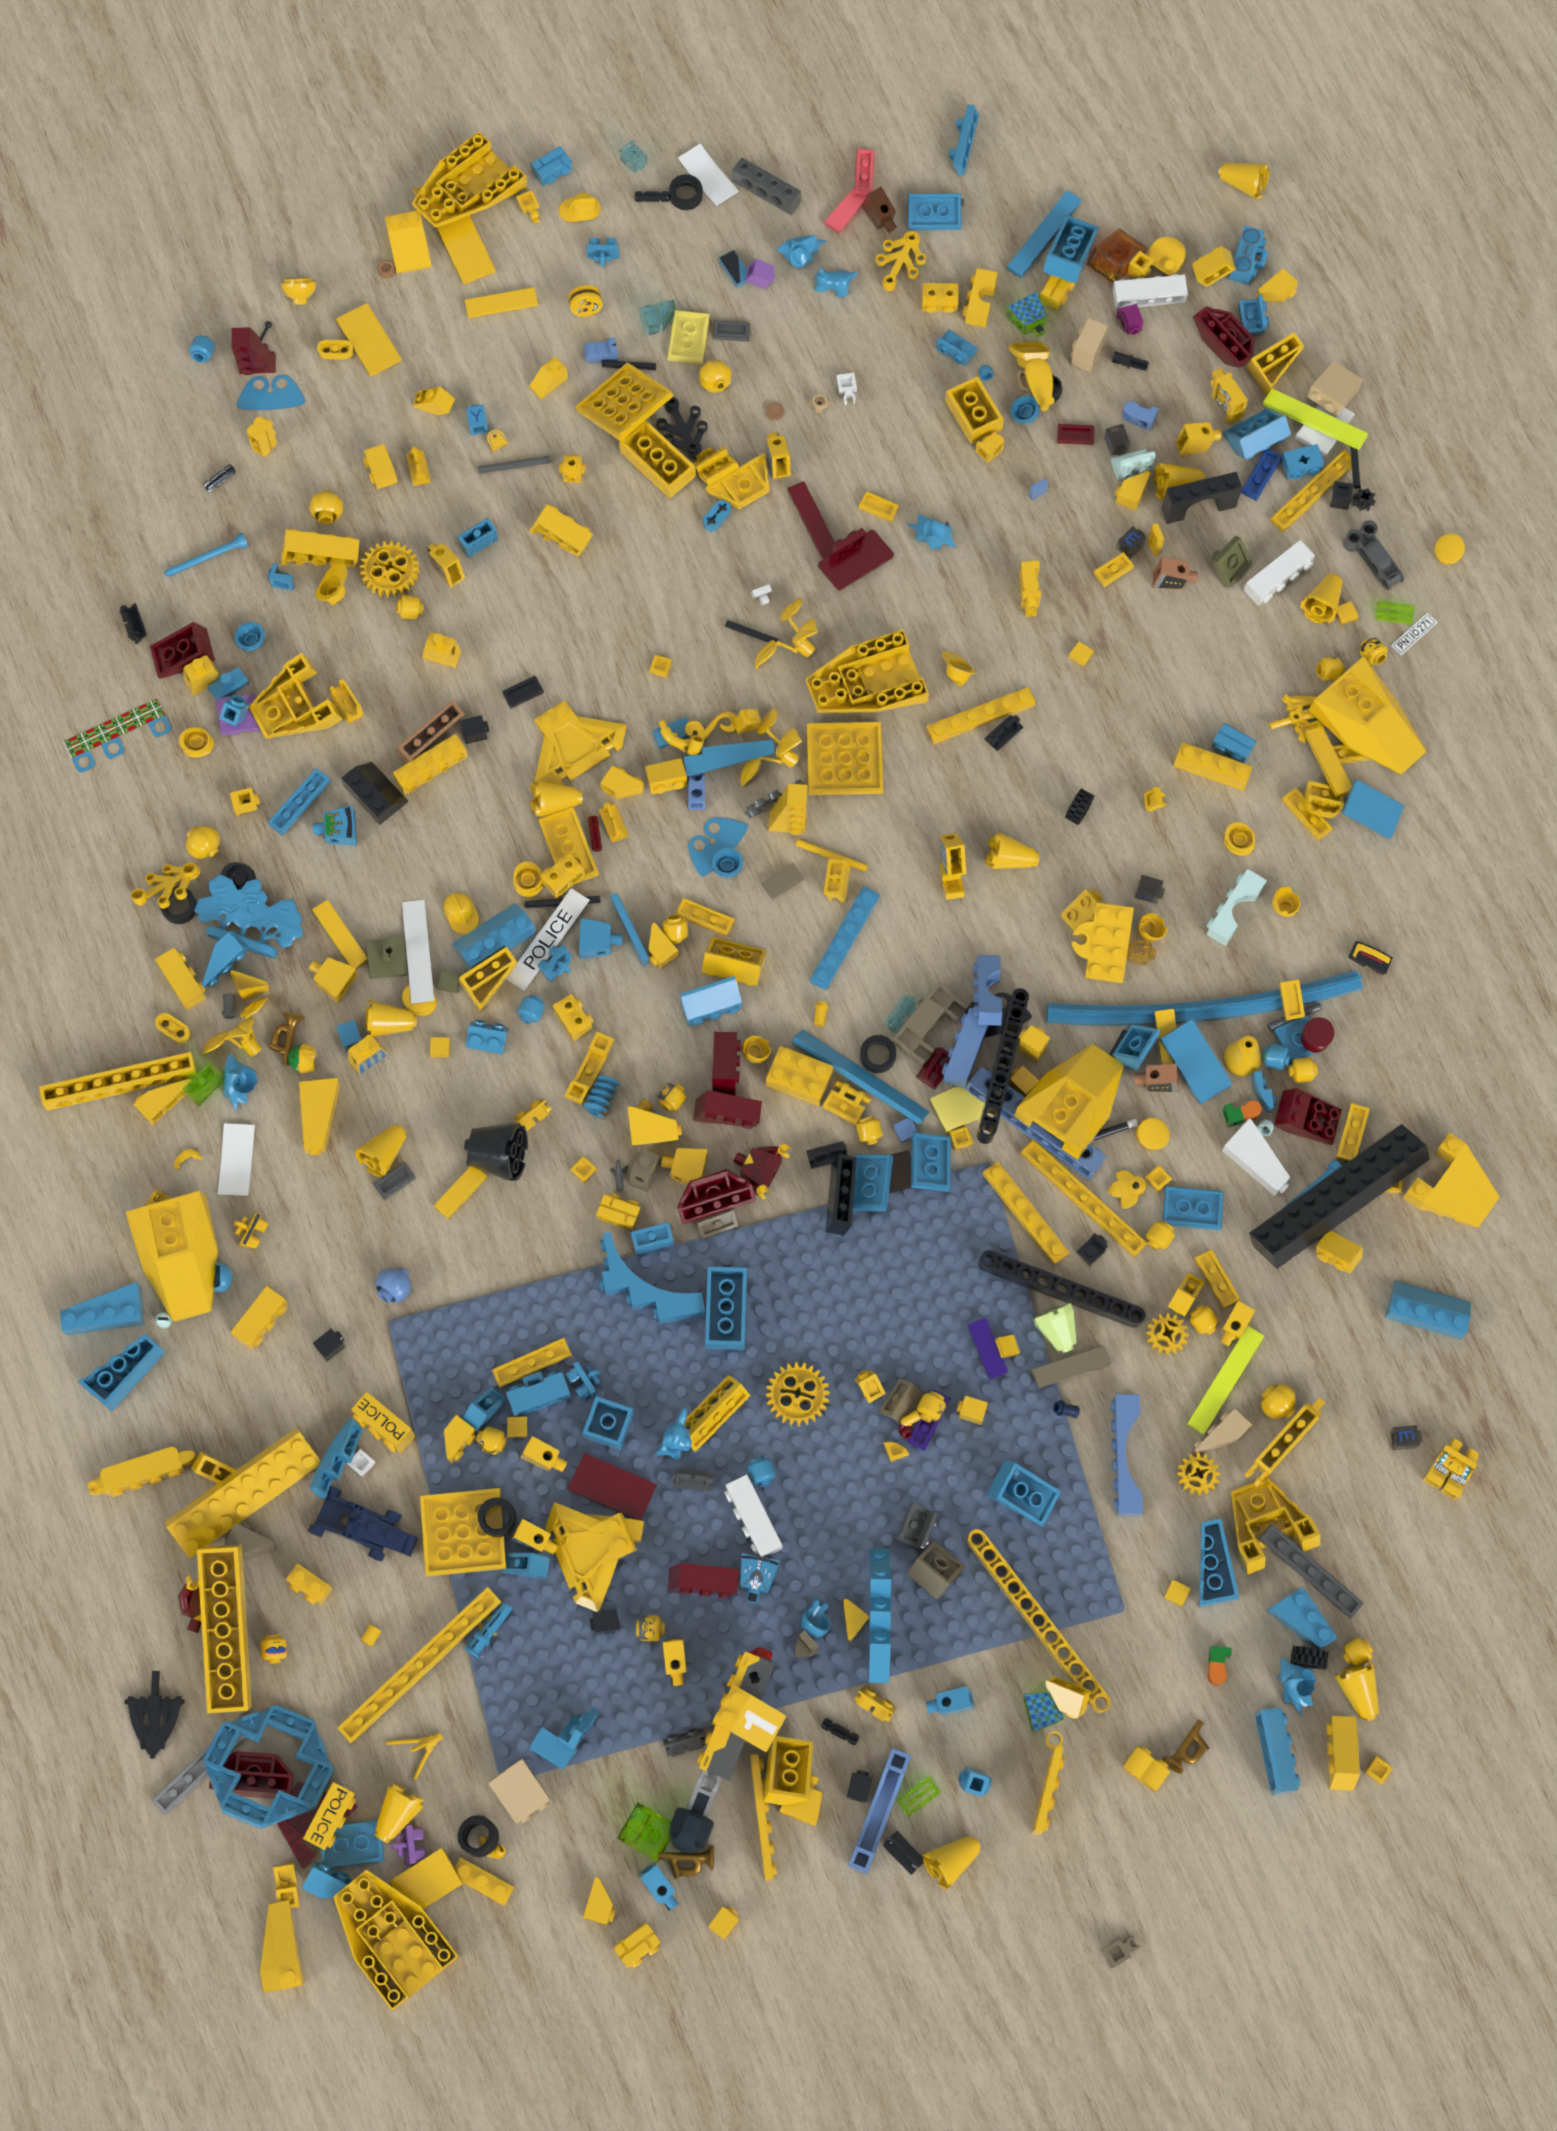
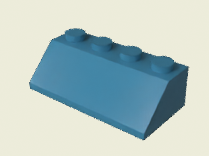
[452,903,536,970]
[1385,1281,1471,1340]
[1254,1708,1300,1796]

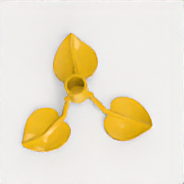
[755,597,818,670]
[740,707,802,787]
[200,997,269,1057]

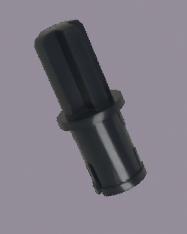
[1112,351,1149,371]

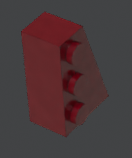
[231,327,276,375]
[712,1031,741,1096]
[693,1090,762,1129]
[667,1563,739,1598]

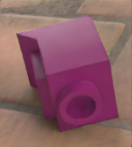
[1116,304,1143,335]

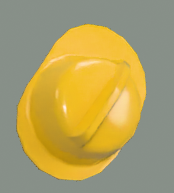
[559,192,601,222]
[315,564,348,606]
[941,651,977,686]
[443,892,479,934]

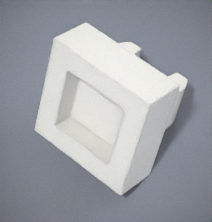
[750,584,772,606]

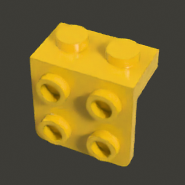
[1061,889,1109,941]

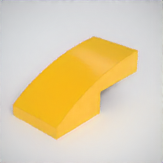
[939,861,964,900]
[273,1862,300,1908]

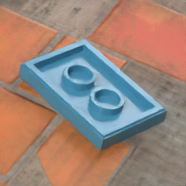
[908,193,961,230]
[1341,780,1404,839]
[911,1132,951,1192]
[853,1154,893,1211]
[1162,1186,1224,1231]
[321,1820,385,1869]

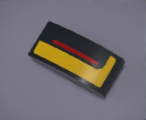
[1348,941,1393,975]

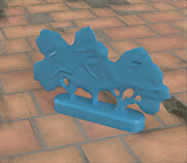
[194,875,303,959]

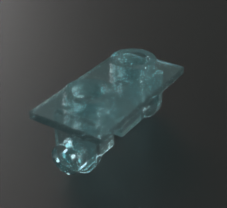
[882,995,917,1034]

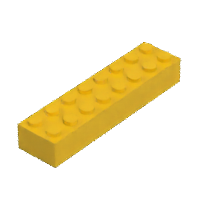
[164,1427,321,1559]
[197,1544,252,1713]

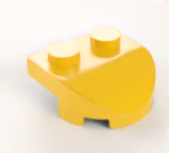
[1146,237,1187,276]
[694,447,739,486]
[1304,781,1344,818]

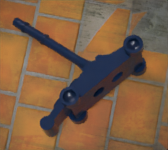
[307,1486,419,1562]

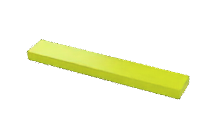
[1263,388,1368,450]
[1187,1326,1264,1435]

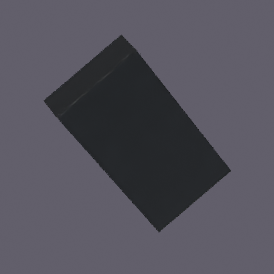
[502,676,544,708]

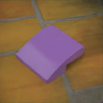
[216,695,260,735]

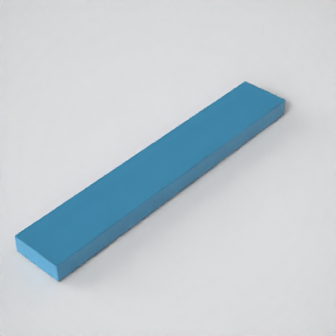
[1007,190,1082,278]

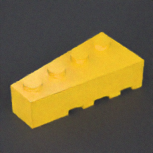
[280,529,359,567]
[768,784,808,835]

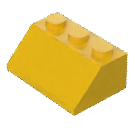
[701,937,767,986]
[764,1736,813,1805]

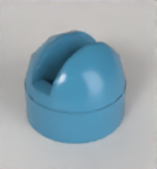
[979,365,994,381]

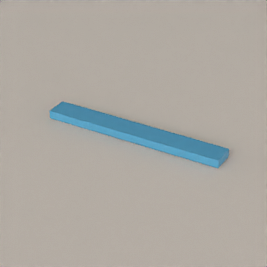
[792,1029,930,1125]

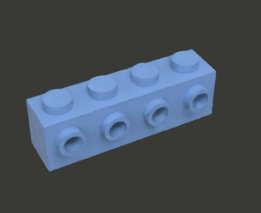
[942,1008,989,1089]

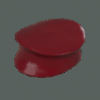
[1301,1017,1335,1053]

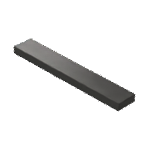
[1258,1524,1364,1619]

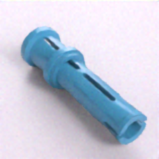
[463,1602,513,1659]

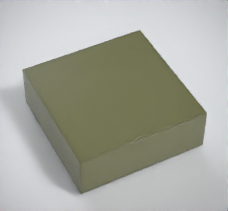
[437,970,461,993]

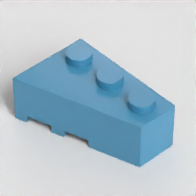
[1267,1587,1337,1649]

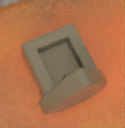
[795,1630,819,1658]

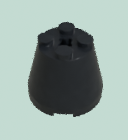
[464,1122,528,1181]

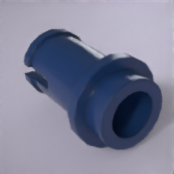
[1053,1400,1080,1418]

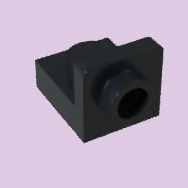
[1076,1233,1108,1266]

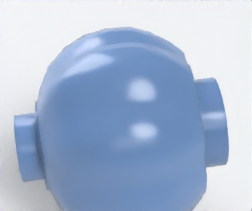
[376,1268,411,1303]

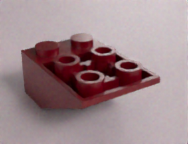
[1274,1088,1342,1145]

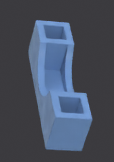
[973,955,1002,1025]

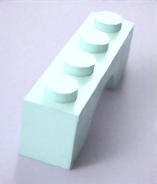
[1206,869,1267,946]

